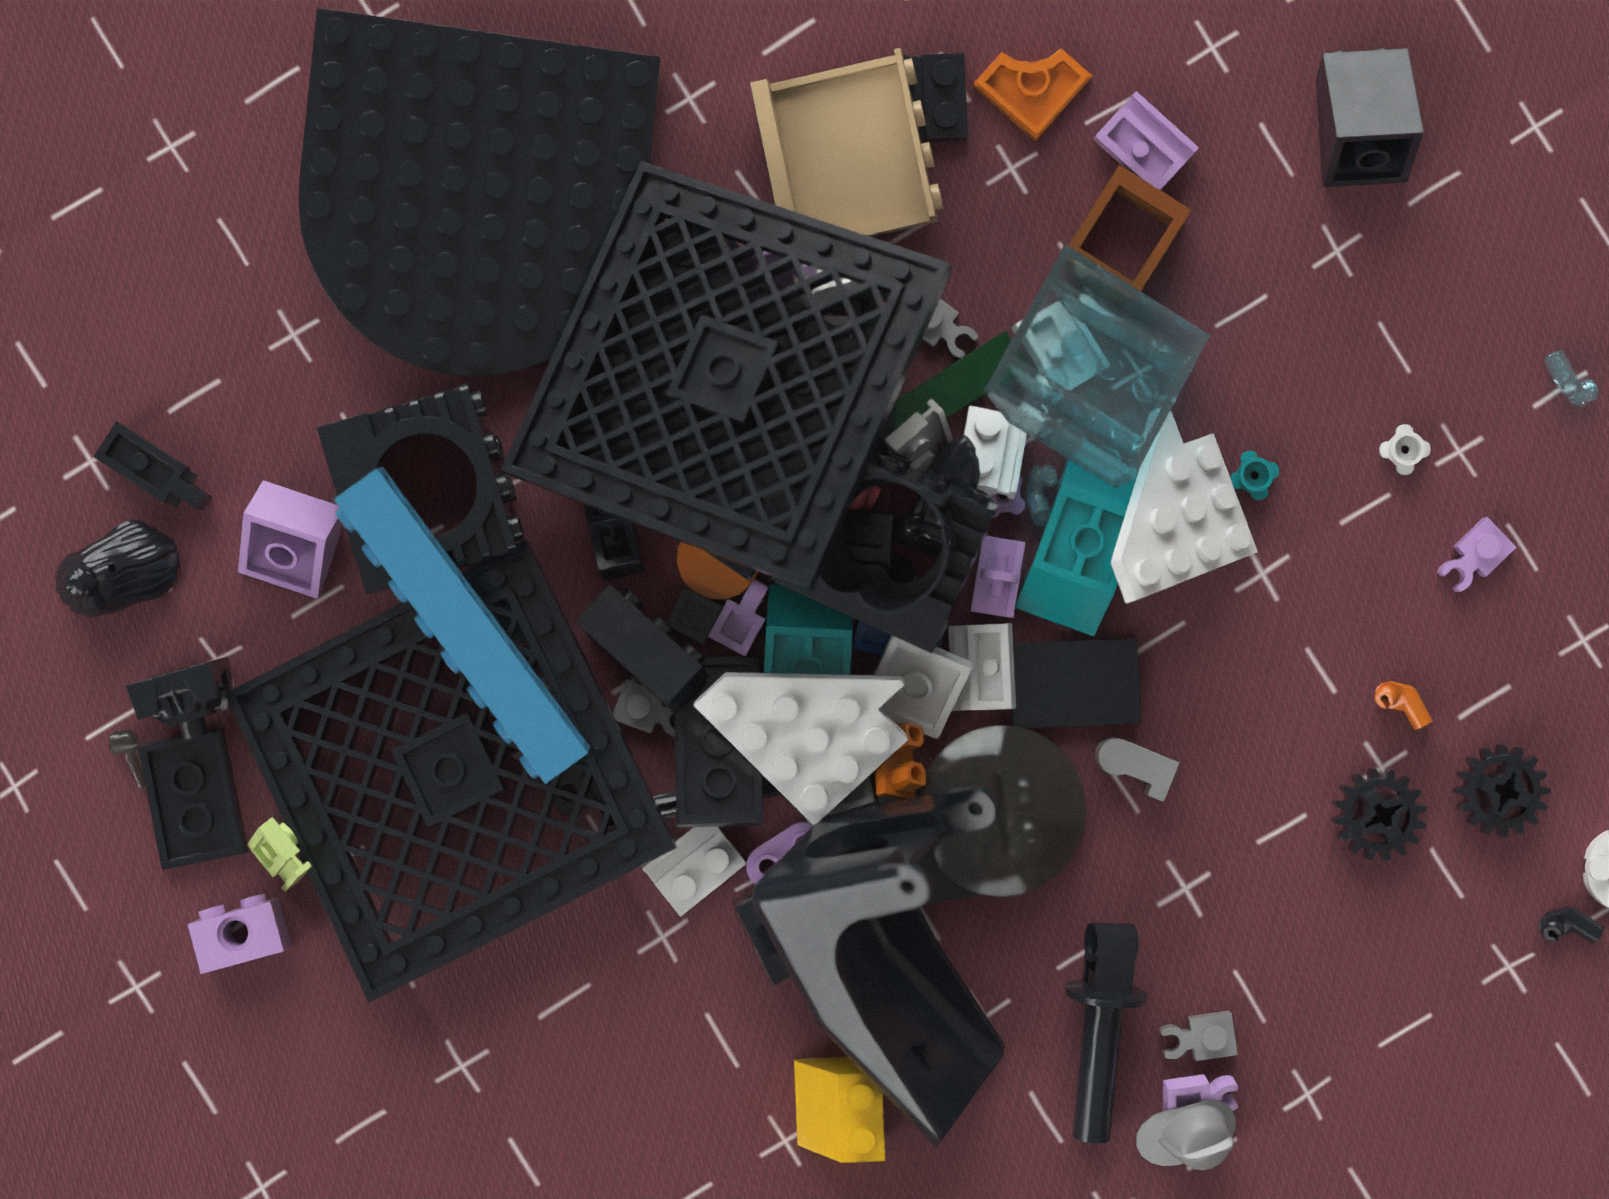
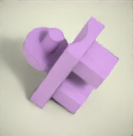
[970,536,1025,618]

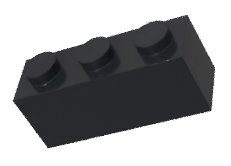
[575,584,709,714]

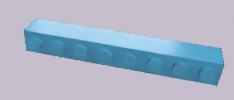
[334,467,590,784]

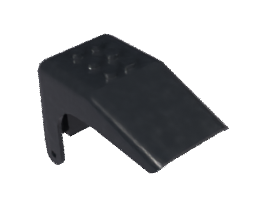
[752,785,1005,1149]

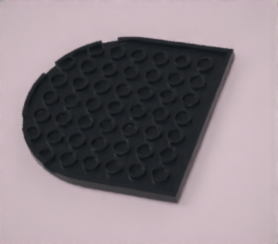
[298,8,661,377]

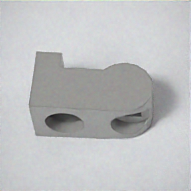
[1094,737,1180,802]

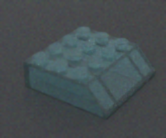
[984,245,1210,488]

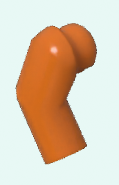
[1374,681,1433,730]

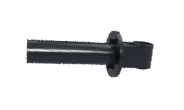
[1065,923,1147,1144]

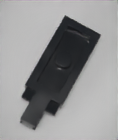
[93,421,212,511]

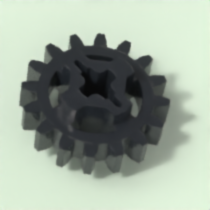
[1453,744,1551,837]
[1331,768,1427,861]

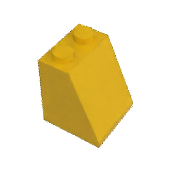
[794,1057,885,1163]

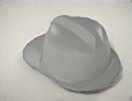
[1136,1100,1236,1170]

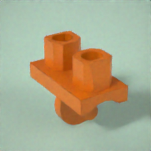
[871,722,926,800]

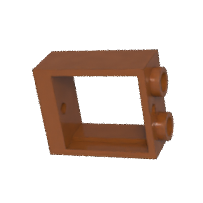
[1061,165,1191,302]

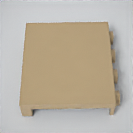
[750,48,943,237]

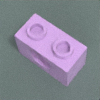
[187,893,292,974]

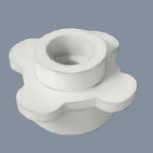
[1379,424,1431,475]

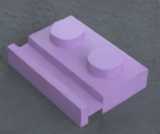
[1093,91,1199,190]

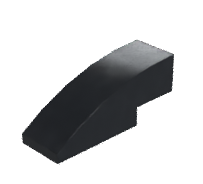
[584,505,645,581]

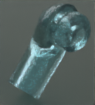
[1544,350,1599,407]
[1025,464,1058,526]

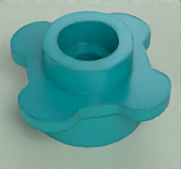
[1230,451,1279,500]

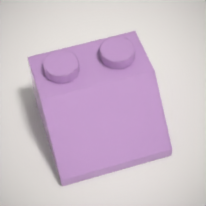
[238,480,342,599]

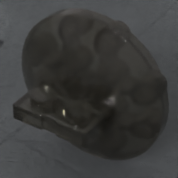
[917,725,1086,896]

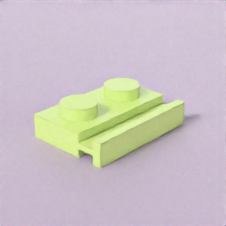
[247,817,312,892]

